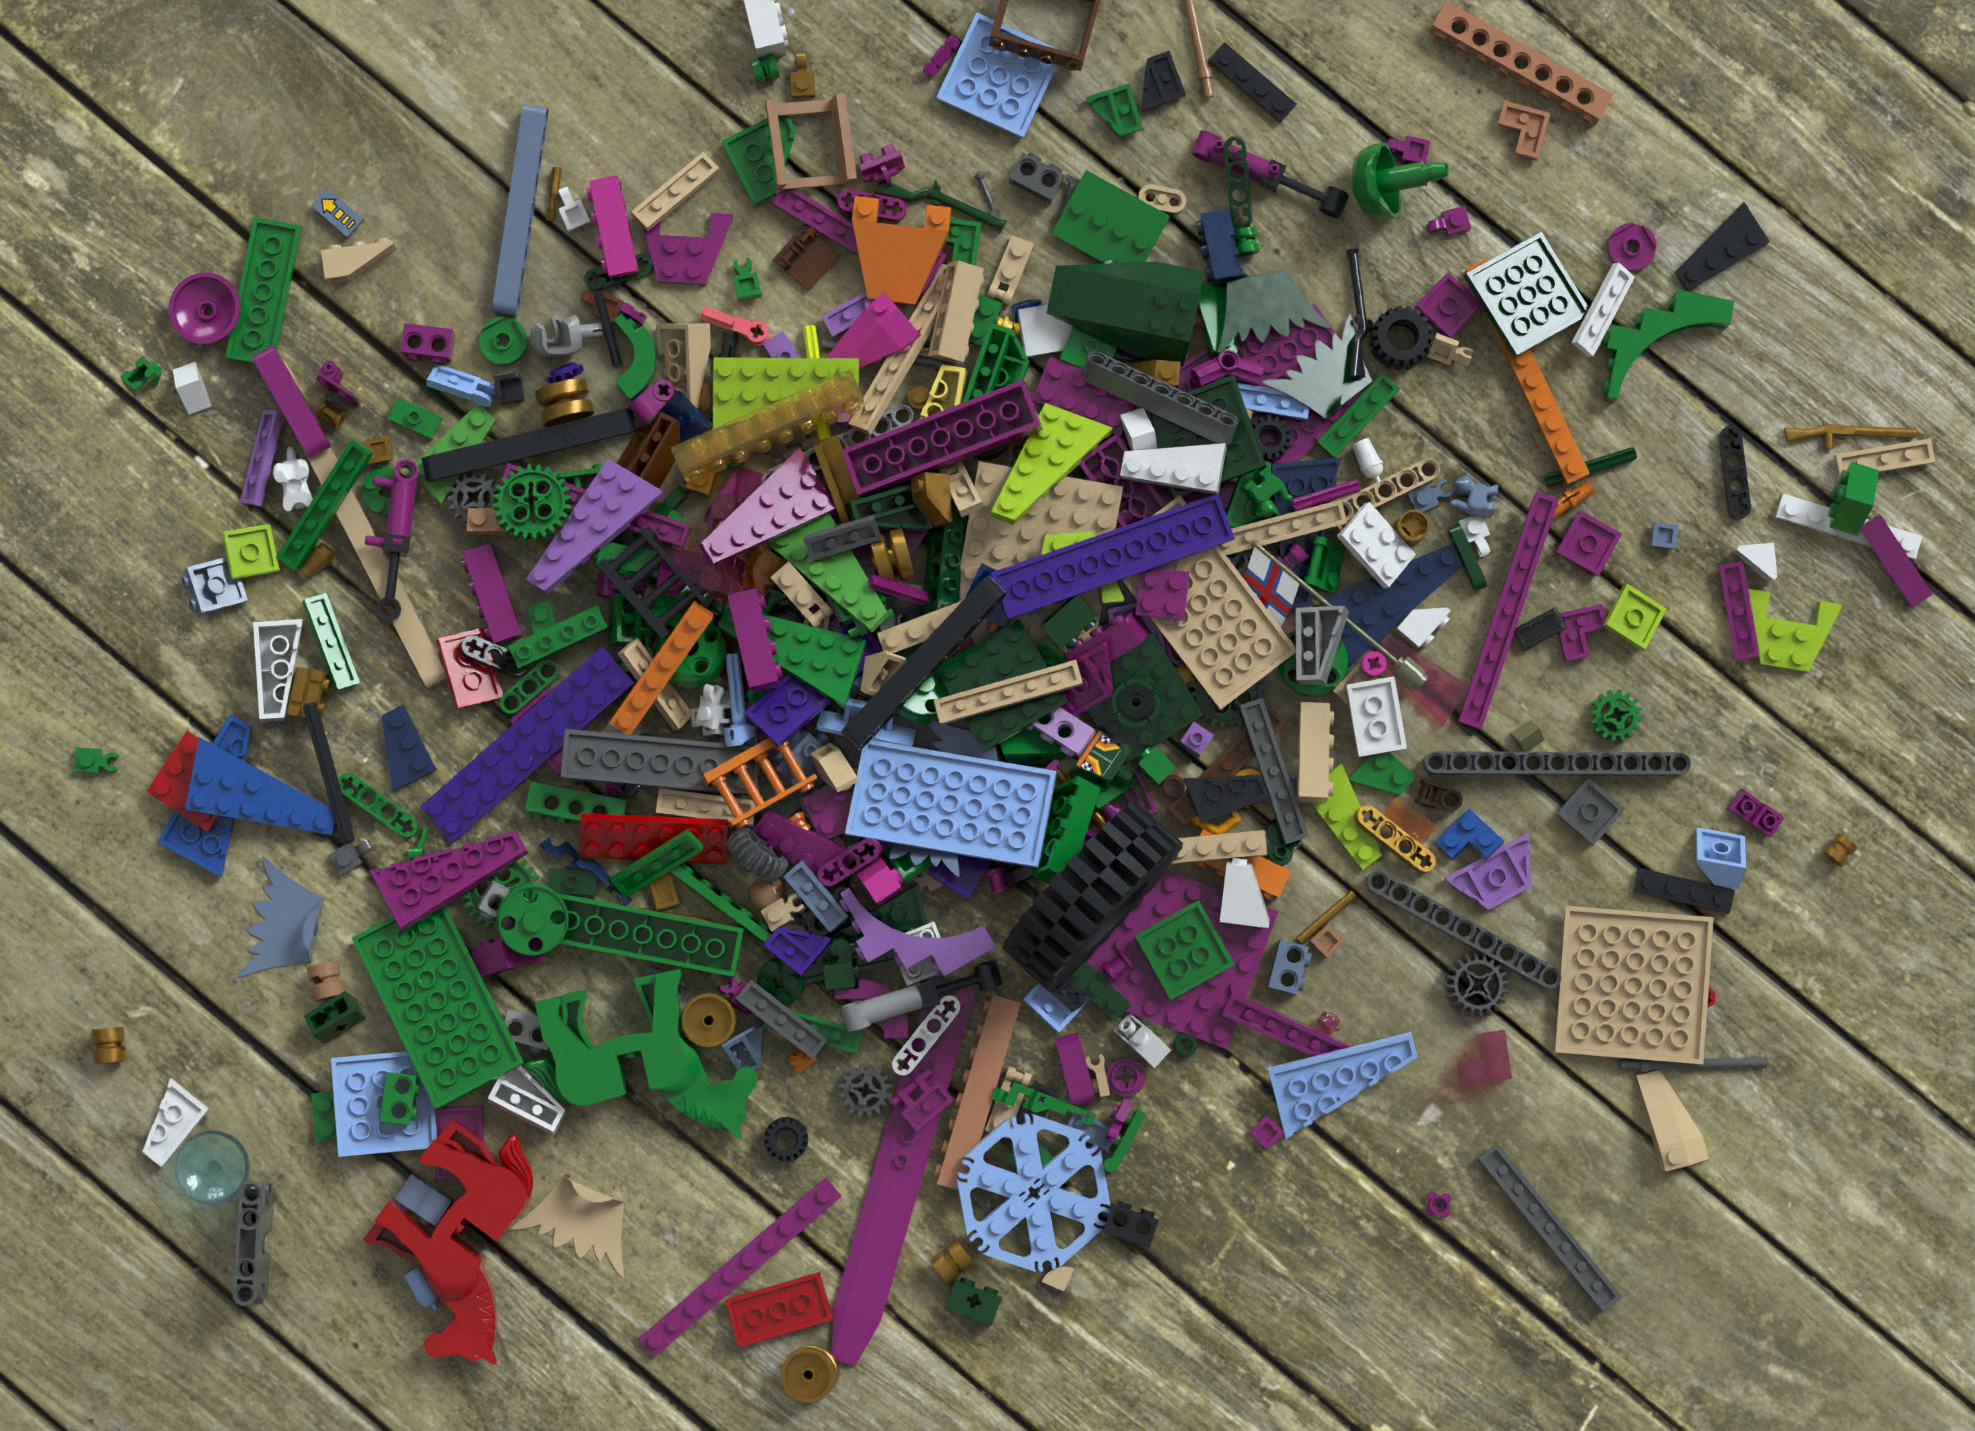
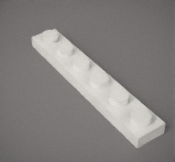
[1775,494,1922,560]

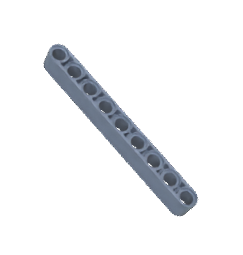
[492,104,548,316]

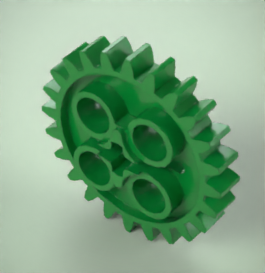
[492,464,573,542]
[462,860,540,931]

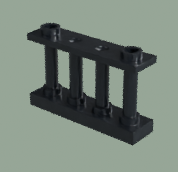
[597,525,707,638]

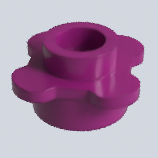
[1425,1192,1451,1218]

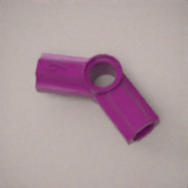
[1190,350,1264,388]

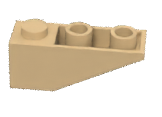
[321,238,397,283]

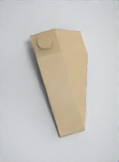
[656,323,711,422]

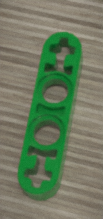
[338,773,419,838]

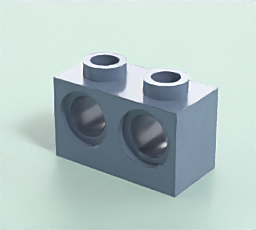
[1267,939,1312,995]

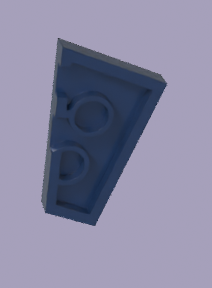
[382,704,437,792]

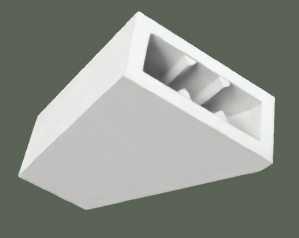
[1220,858,1270,928]

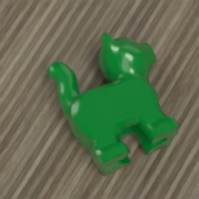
[120,357,162,394]
[1241,466,1293,518]

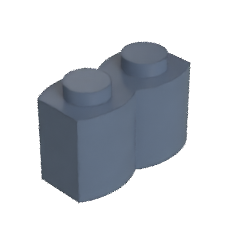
[395,1174,455,1227]

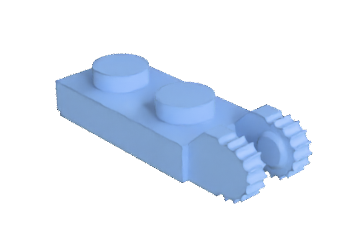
[426,364,497,407]

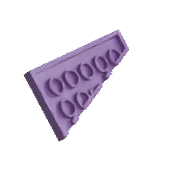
[526,459,666,594]

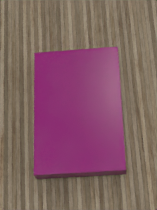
[435,1105,484,1181]

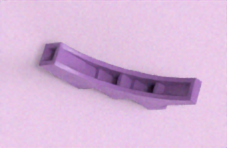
[839,888,996,976]

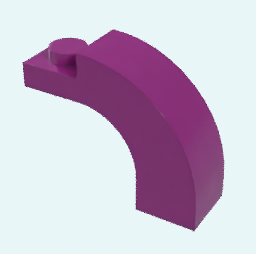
[834,979,909,1038]

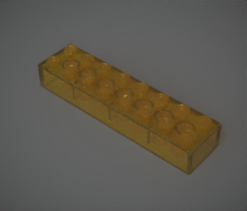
[671,369,864,483]

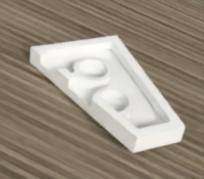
[142,1078,210,1167]

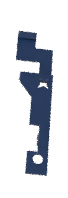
[540,837,633,906]

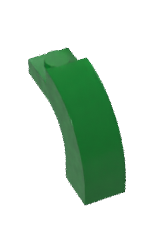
[614,314,657,402]

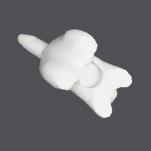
[273,446,313,511]

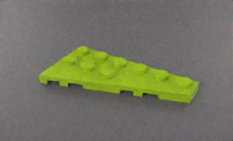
[713,357,859,431]

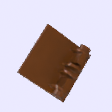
[773,224,840,291]

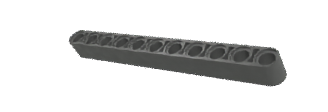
[1423,751,1691,776]

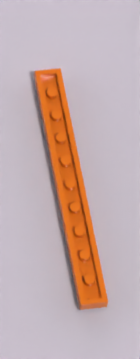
[1465,258,1590,485]

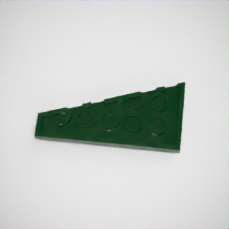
[802,883,928,984]

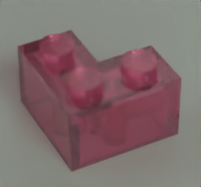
[1456,1030,1512,1086]

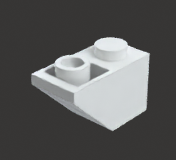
[1395,608,1451,650]
[1113,1013,1171,1068]

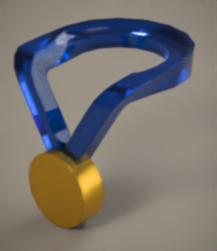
[1012,299,1042,337]

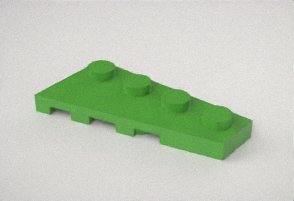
[415,405,496,505]

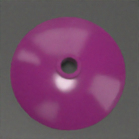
[169,272,241,345]

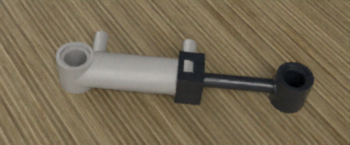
[841,960,1003,1031]

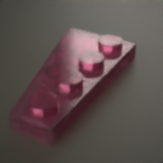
[1376,633,1469,727]

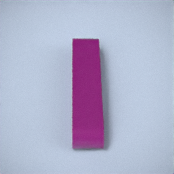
[252,345,332,459]

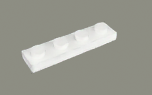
[1572,263,1635,356]

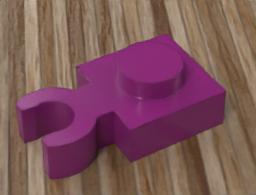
[717,975,752,1016]
[1104,1098,1133,1144]

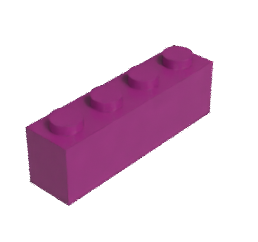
[461,543,524,645]
[727,588,783,693]

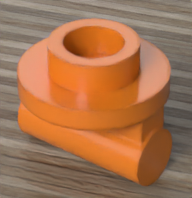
[789,1047,818,1075]

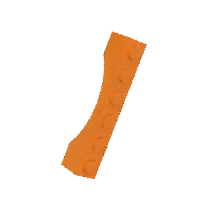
[609,600,714,735]

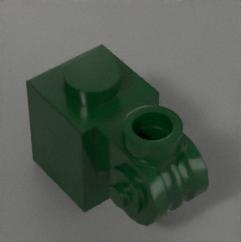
[822,936,859,990]

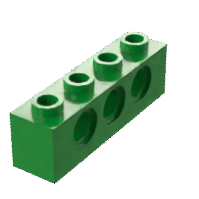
[508,605,609,670]
[525,782,629,826]

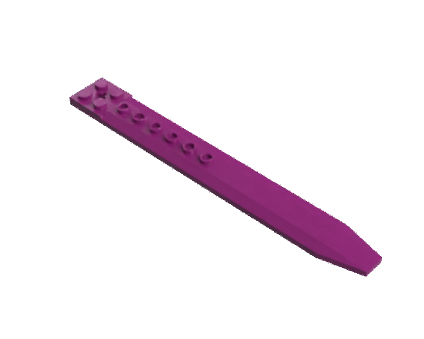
[832,978,976,1366]

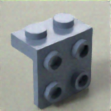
[768,727,824,796]

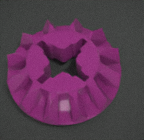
[1106,1057,1145,1097]

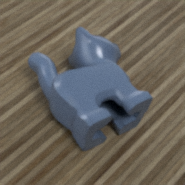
[1450,475,1498,518]

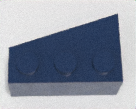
[1196,209,1244,287]

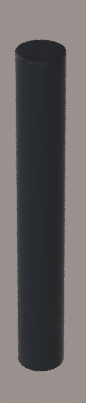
[594,293,622,366]

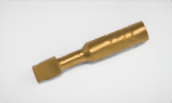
[546,167,562,221]

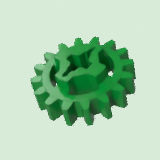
[1589,689,1643,742]

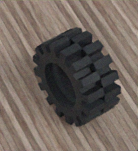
[1252,415,1291,461]
[764,1117,809,1161]

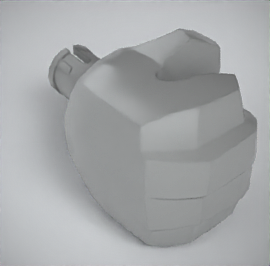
[531,315,603,358]

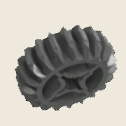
[726,825,789,882]
[1444,952,1511,1018]

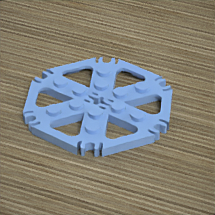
[956,1113,1111,1272]

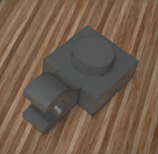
[328,839,374,876]

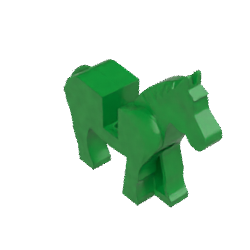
[525,968,758,1140]

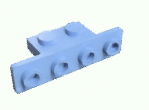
[816,698,916,747]

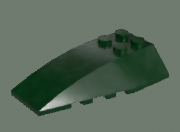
[1046,261,1203,367]

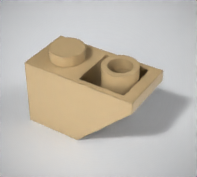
[810,742,859,792]

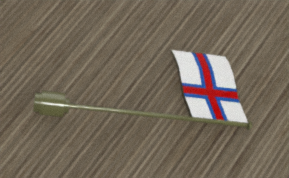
[1243,540,1429,691]

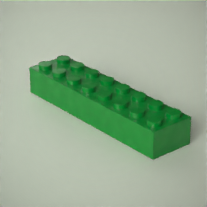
[550,893,745,978]

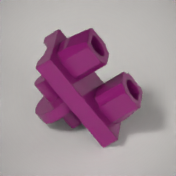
[859,144,905,186]

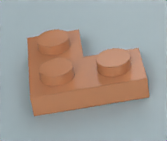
[1497,101,1550,161]

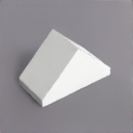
[173,362,212,415]
[1119,408,1157,451]
[1732,543,1777,583]

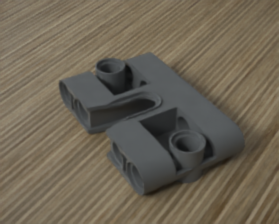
[233,1181,275,1306]

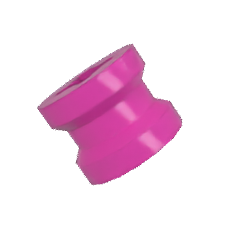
[1360,651,1386,677]

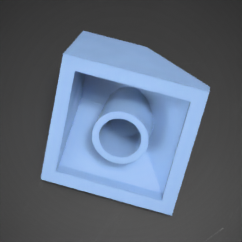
[1696,828,1746,889]

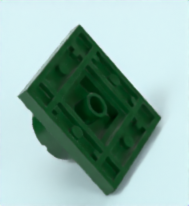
[1087,632,1204,762]

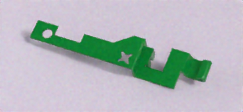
[991,1082,1096,1126]

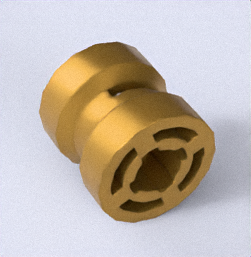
[1823,833,1858,867]

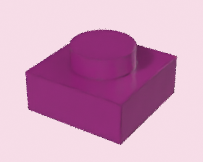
[1249,1115,1284,1150]

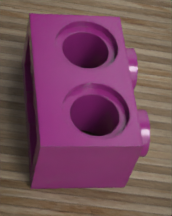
[400,323,455,365]

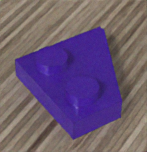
[764,926,832,977]

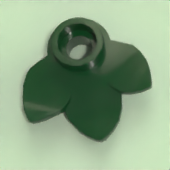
[1266,819,1302,866]

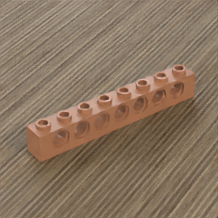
[1430,0,1614,125]

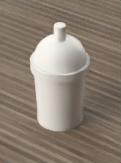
[1351,438,1383,483]

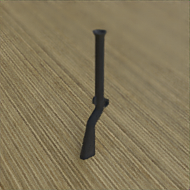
[1345,248,1373,378]

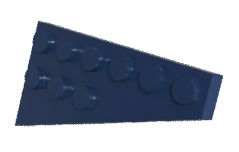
[1271,457,1342,609]
[1321,543,1463,667]

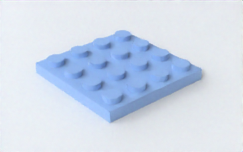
[936,12,1058,139]
[330,1051,437,1157]

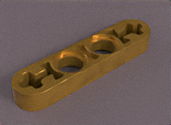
[1354,805,1436,874]

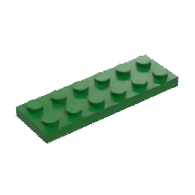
[225,217,302,364]

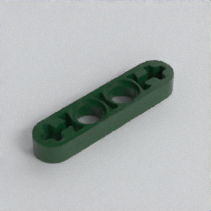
[1224,135,1253,229]

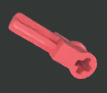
[700,307,769,347]

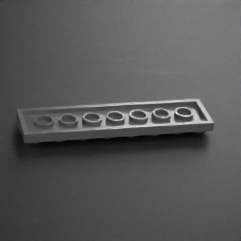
[560,729,759,796]

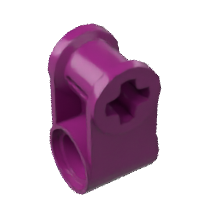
[628,379,674,424]

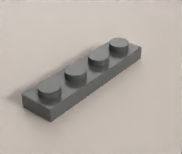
[736,980,828,1059]

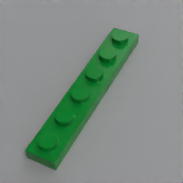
[276,439,374,571]
[670,863,771,943]

